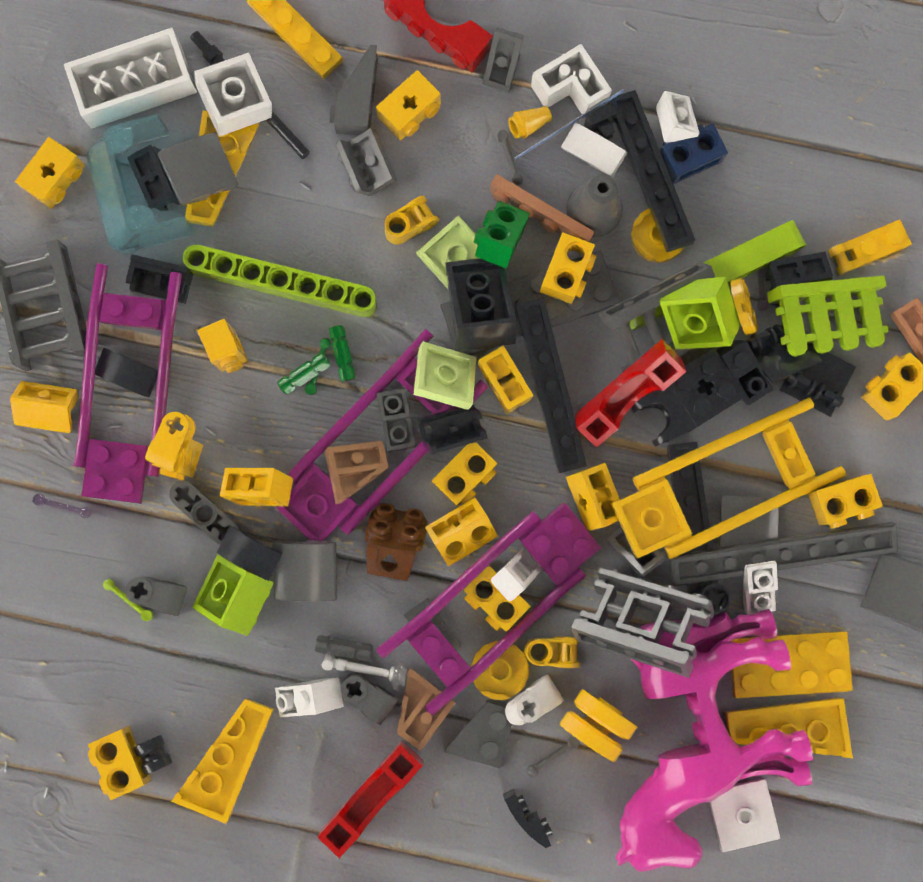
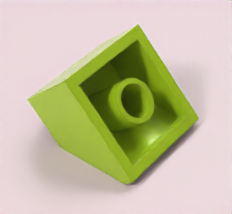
[659,277,740,349]
[192,554,274,636]

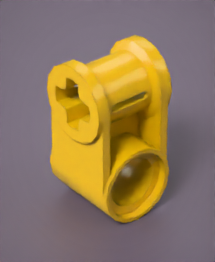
[385,195,440,245]
[145,412,196,473]
[523,636,580,668]

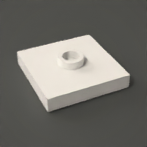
[709,778,781,852]

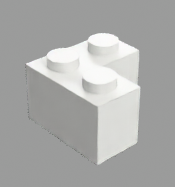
[531,44,612,118]

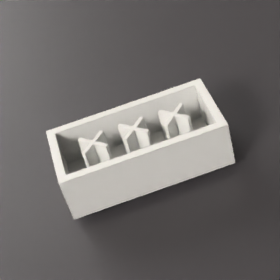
[64,28,198,129]

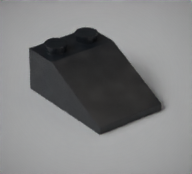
[445,258,517,351]

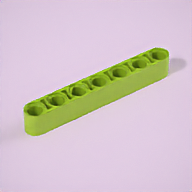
[629,220,807,330]
[183,244,378,317]

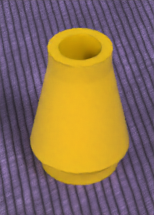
[508,106,552,139]

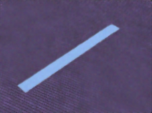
[515,89,624,160]

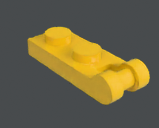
[827,219,912,276]

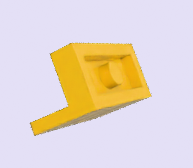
[10,381,79,433]

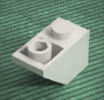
[275,677,344,717]

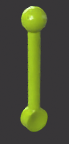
[103,579,154,621]

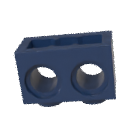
[660,123,728,185]

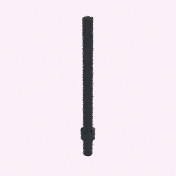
[190,31,310,159]

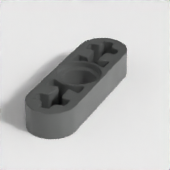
[169,481,240,545]

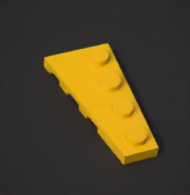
[185,110,259,227]
[724,697,853,759]
[171,698,274,824]

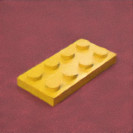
[730,631,853,698]

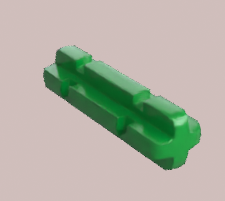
[329,325,356,381]
[277,353,331,394]

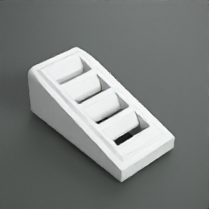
[491,547,542,601]

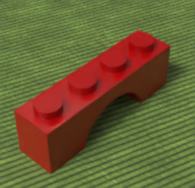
[383,0,493,73]
[575,339,686,447]
[317,740,424,859]

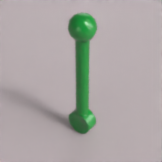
[305,338,331,395]

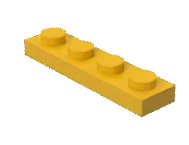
[246,0,343,80]

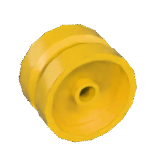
[559,689,638,763]

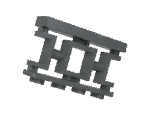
[571,568,714,678]

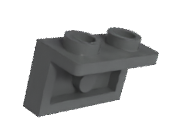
[336,128,397,196]

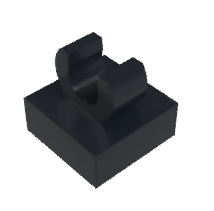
[584,104,617,140]

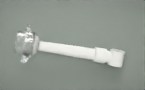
[321,654,408,691]

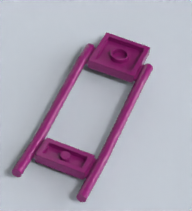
[73,263,182,504]
[276,329,489,541]
[376,502,601,715]

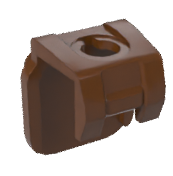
[365,503,428,581]

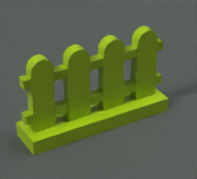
[767,275,889,357]

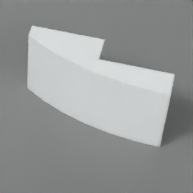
[561,122,627,178]
[743,561,778,615]

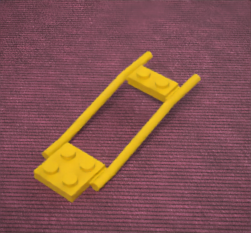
[611,398,846,559]

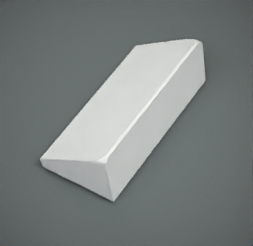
[656,91,699,143]

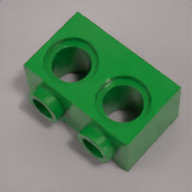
[473,201,530,269]

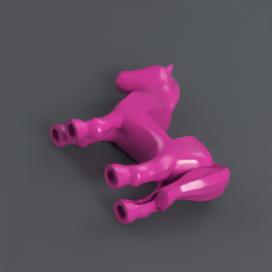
[615,609,813,872]

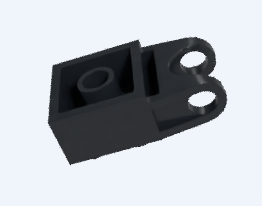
[630,348,746,447]

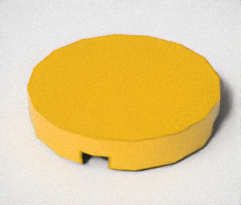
[631,208,684,263]
[730,278,758,336]
[471,641,529,700]

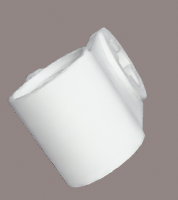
[505,675,564,725]

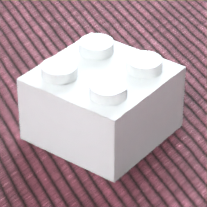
[194,52,272,137]

